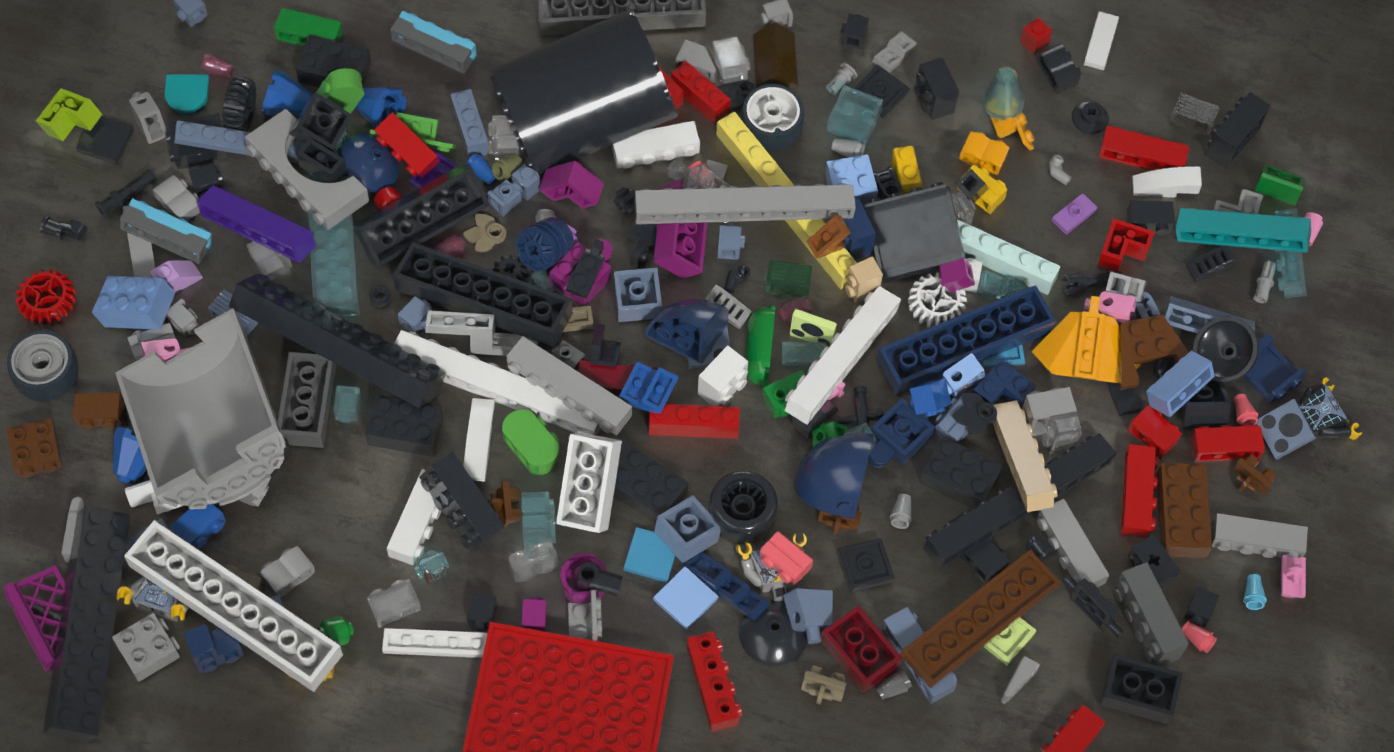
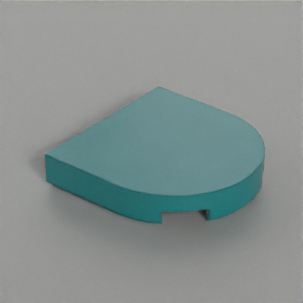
[165,75,210,115]

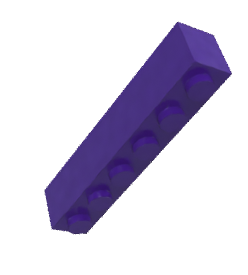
[196,185,316,263]

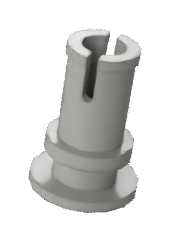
[826,62,857,95]

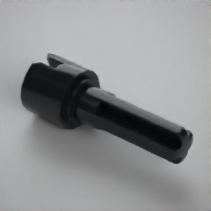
[1062,271,1123,295]

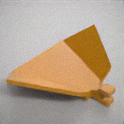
[1031,296,1141,383]

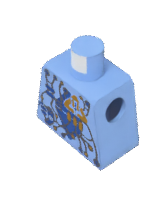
[942,353,985,399]

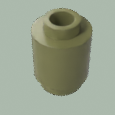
[492,153,523,180]

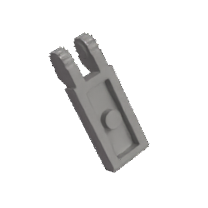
[62,496,86,563]

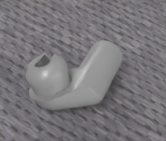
[1049,155,1072,185]

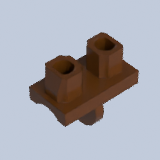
[1233,454,1276,496]
[487,481,523,528]
[818,504,861,535]

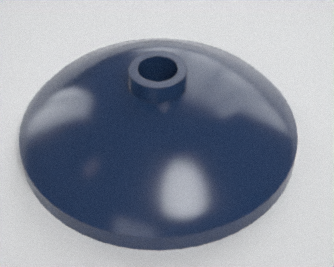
[339,134,399,192]

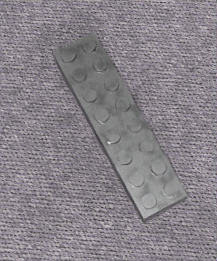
[538,0,706,36]

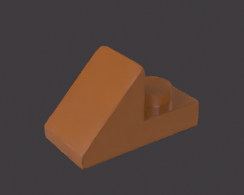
[807,215,850,259]

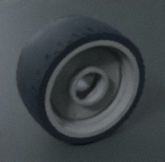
[7,330,78,402]

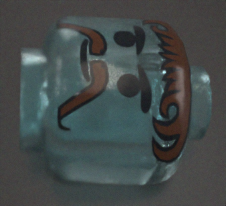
[414,549,450,583]

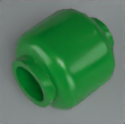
[317,616,354,646]

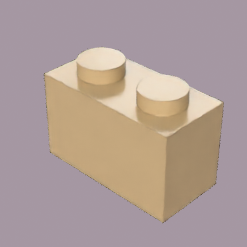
[845,257,883,304]

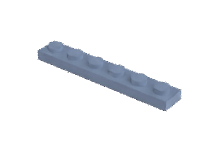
[174,120,305,163]

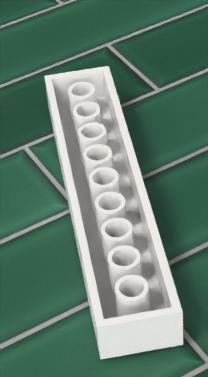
[124,521,343,692]

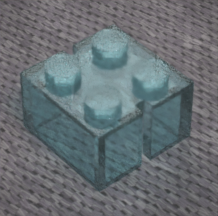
[827,85,883,146]
[522,492,556,552]

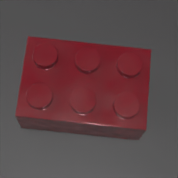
[821,605,902,694]

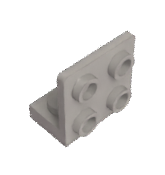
[568,590,602,641]

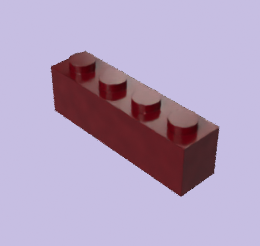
[578,359,667,398]

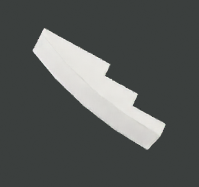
[463,398,495,481]

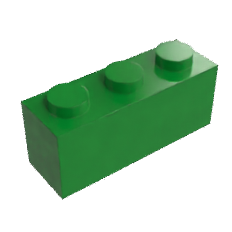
[274,8,343,46]

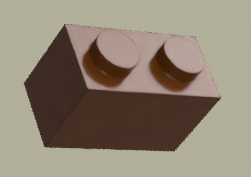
[73,392,125,430]

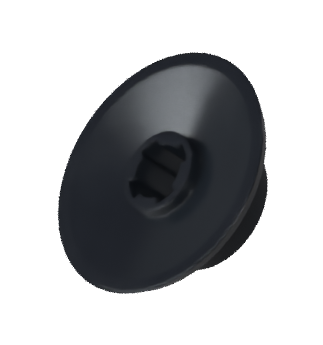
[1072,102,1109,134]

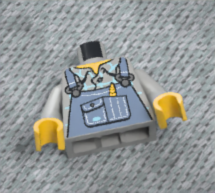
[736,533,807,601]
[116,576,189,621]

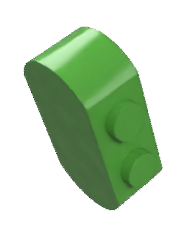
[317,69,365,113]
[502,409,560,475]

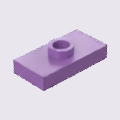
[1051,193,1098,235]

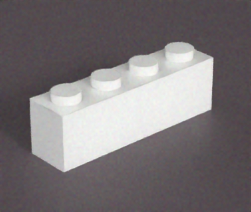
[611,121,700,169]
[387,469,441,566]

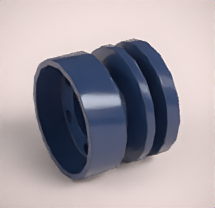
[516,217,574,271]

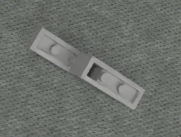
[425,311,539,356]

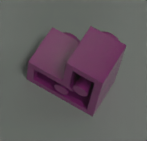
[539,161,604,208]

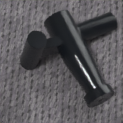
[837,386,884,431]

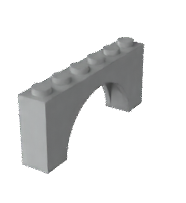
[245,109,369,230]

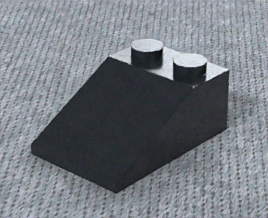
[1173,366,1231,427]

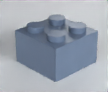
[614,268,662,322]
[655,496,721,563]

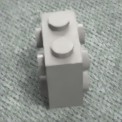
[112,613,180,682]

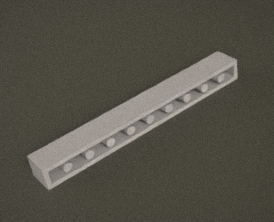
[635,183,856,224]

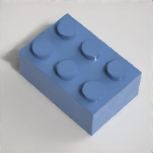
[92,276,175,330]

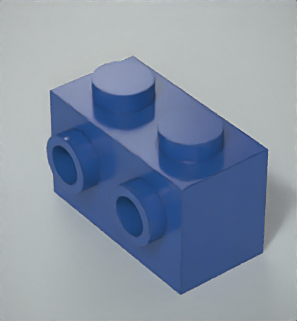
[910,378,951,417]
[170,504,226,549]

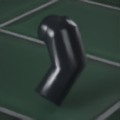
[724,265,751,293]
[1153,357,1175,380]

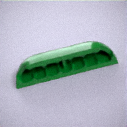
[744,306,775,386]

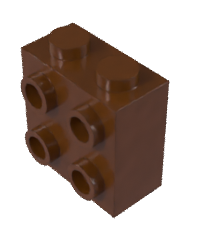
[6,418,63,478]

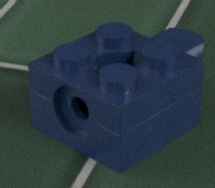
[868,398,935,468]

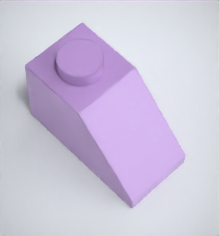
[149,260,203,294]

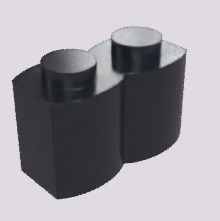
[1037,44,1081,93]

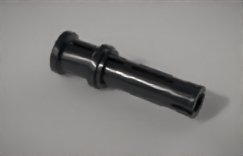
[95,169,157,218]

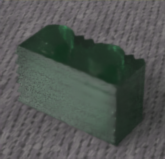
[766,260,812,298]

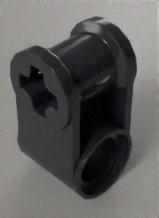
[873,166,902,200]

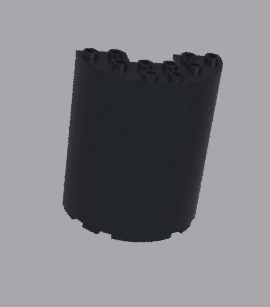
[490,9,678,176]

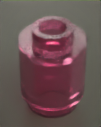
[434,234,466,258]
[777,296,812,323]

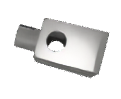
[129,92,167,144]

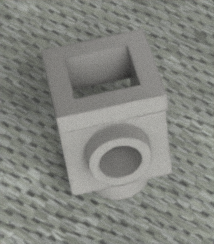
[760,0,793,27]
[166,299,200,339]

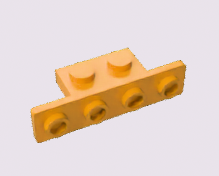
[985,73,1034,150]

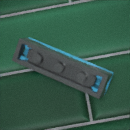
[390,11,476,74]
[120,199,212,264]

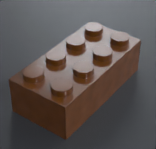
[1156,463,1212,558]

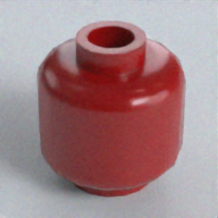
[374,187,403,211]

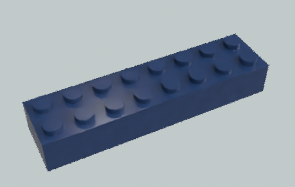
[877,285,1056,396]

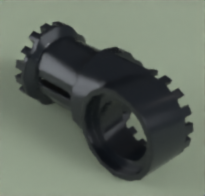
[40,215,88,241]

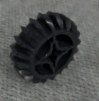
[222,76,257,132]

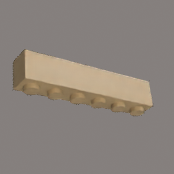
[992,400,1057,512]

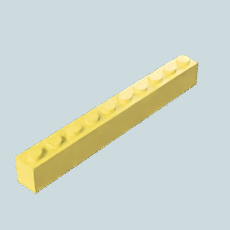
[716,112,857,289]

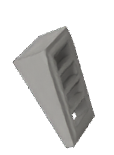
[705,285,752,329]
[1001,656,1040,704]

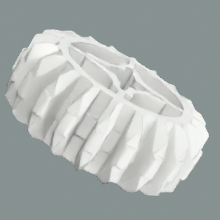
[908,272,967,328]

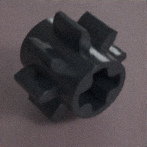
[614,187,636,214]

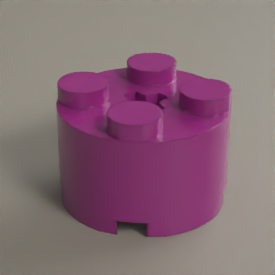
[561,552,607,604]

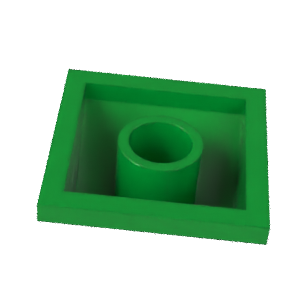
[1255,164,1305,206]

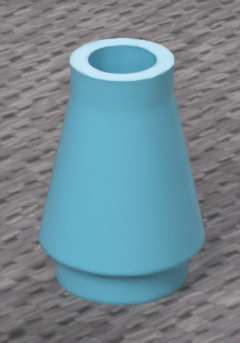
[1243,574,1267,610]

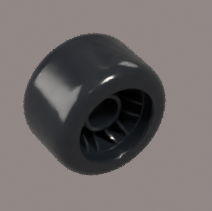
[709,470,778,545]

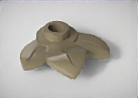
[463,214,507,252]

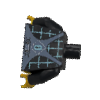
[1299,377,1362,440]

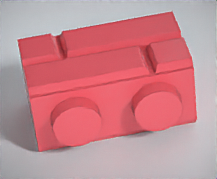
[759,531,813,586]

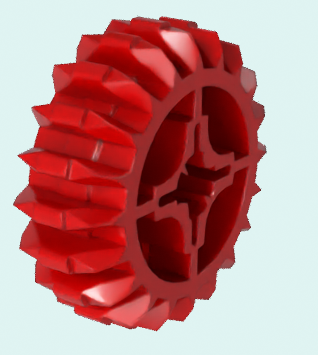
[15,268,77,326]

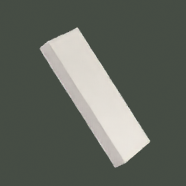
[1084,12,1119,70]

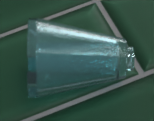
[983,67,1025,120]

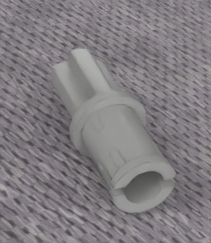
[1253,261,1276,303]

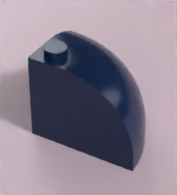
[645,299,729,365]
[794,432,874,519]

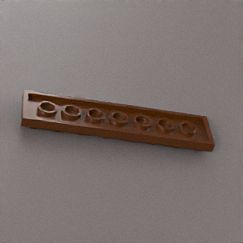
[899,550,1061,689]

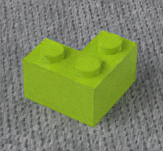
[36,88,102,141]

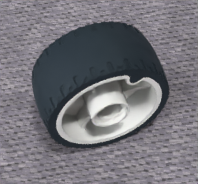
[741,84,804,151]

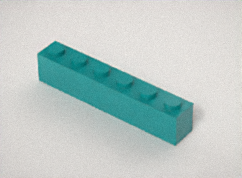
[1176,208,1312,253]

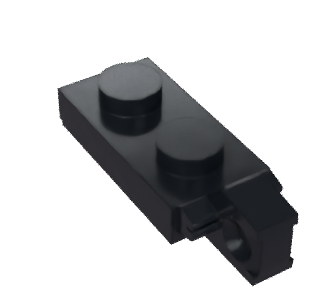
[566,239,605,299]

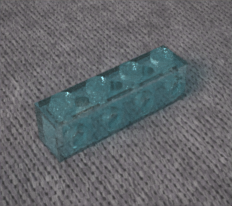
[1275,208,1307,299]

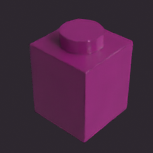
[939,258,975,293]
[522,597,547,632]

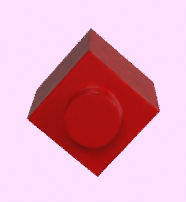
[1020,17,1052,55]

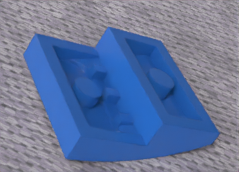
[619,361,679,414]

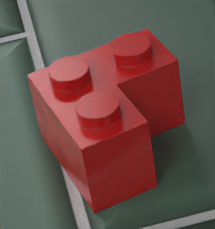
[1097,218,1155,271]

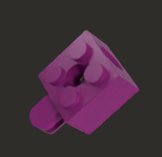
[550,239,612,306]

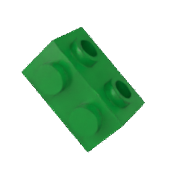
[762,370,806,418]

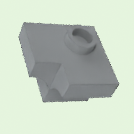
[1105,272,1146,302]

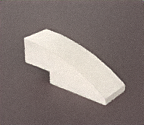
[1132,167,1202,197]

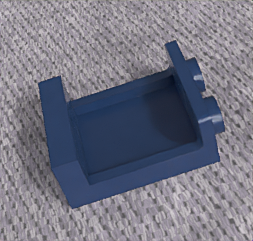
[1243,333,1305,404]

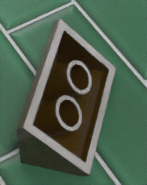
[753,22,798,88]

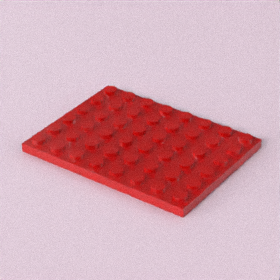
[463,622,674,752]

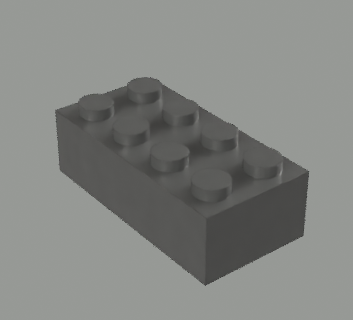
[278,352,336,448]
[1114,562,1189,667]

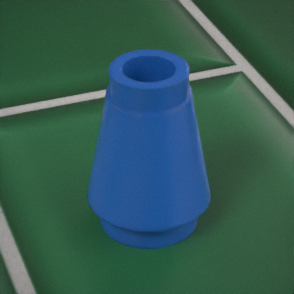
[466,153,495,184]

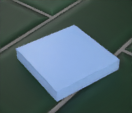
[653,567,718,630]

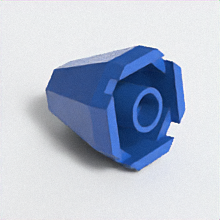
[261,70,313,116]
[355,87,407,128]
[113,427,147,484]

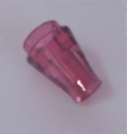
[201,54,234,77]

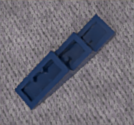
[683,552,769,621]

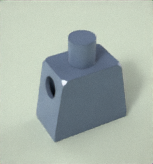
[784,588,833,644]

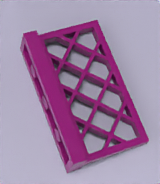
[4,565,66,672]

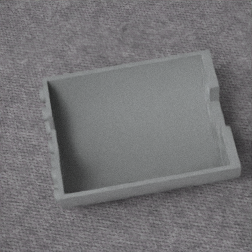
[115,308,286,509]

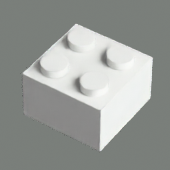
[698,346,748,407]

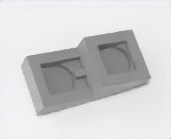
[873,31,917,73]

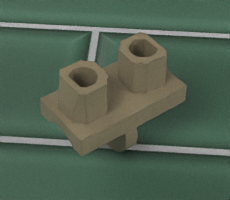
[801,665,846,705]

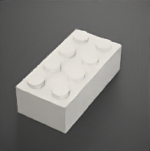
[556,432,622,533]

